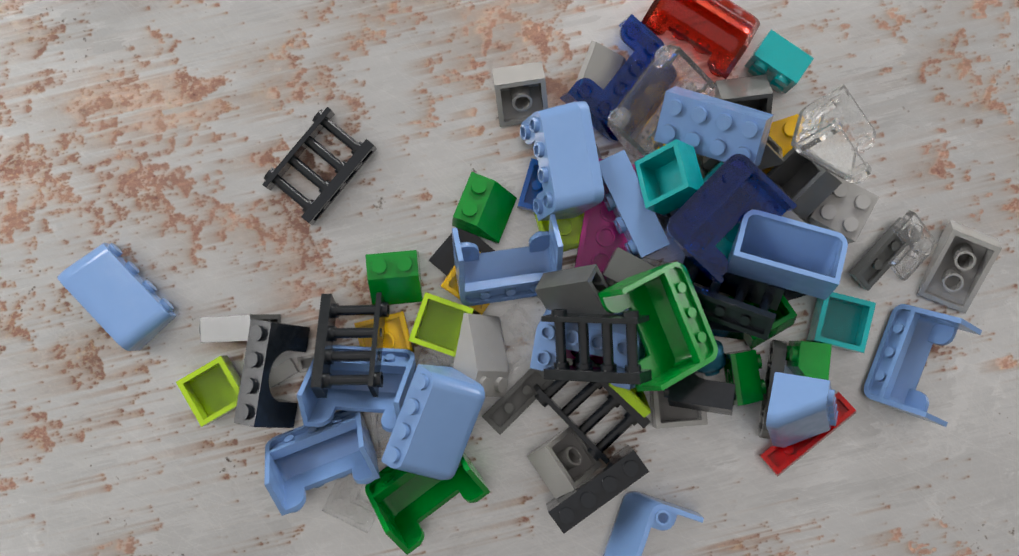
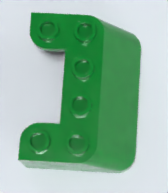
[598,262,718,391]
[365,453,490,555]

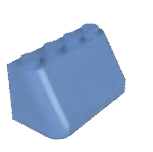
[724,210,848,300]
[57,243,176,351]
[381,364,485,480]
[766,372,838,448]

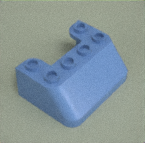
[520,101,604,221]
[530,308,646,390]
[297,345,416,432]
[264,410,380,516]

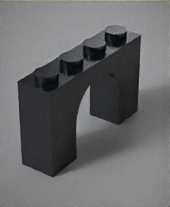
[234,319,310,428]
[664,320,744,416]
[546,445,649,534]

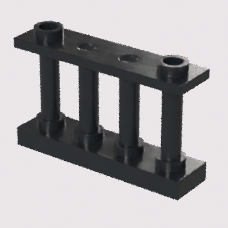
[262,107,377,225]
[683,254,785,341]
[310,292,390,398]
[541,309,652,385]
[534,351,651,464]

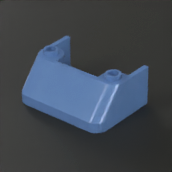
[452,214,563,306]
[864,304,982,427]
[603,491,704,556]

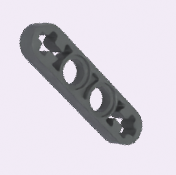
[758,339,787,439]

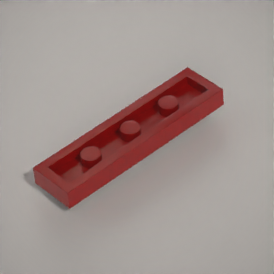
[760,392,856,477]

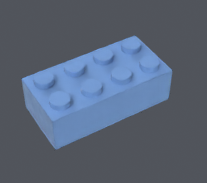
[654,86,774,171]
[599,150,670,259]

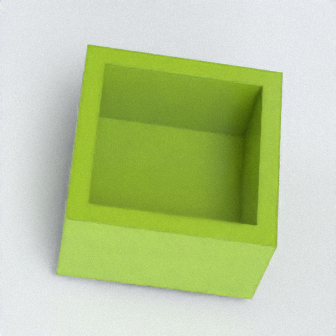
[408,292,475,357]
[176,355,241,427]

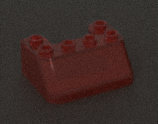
[640,0,760,79]

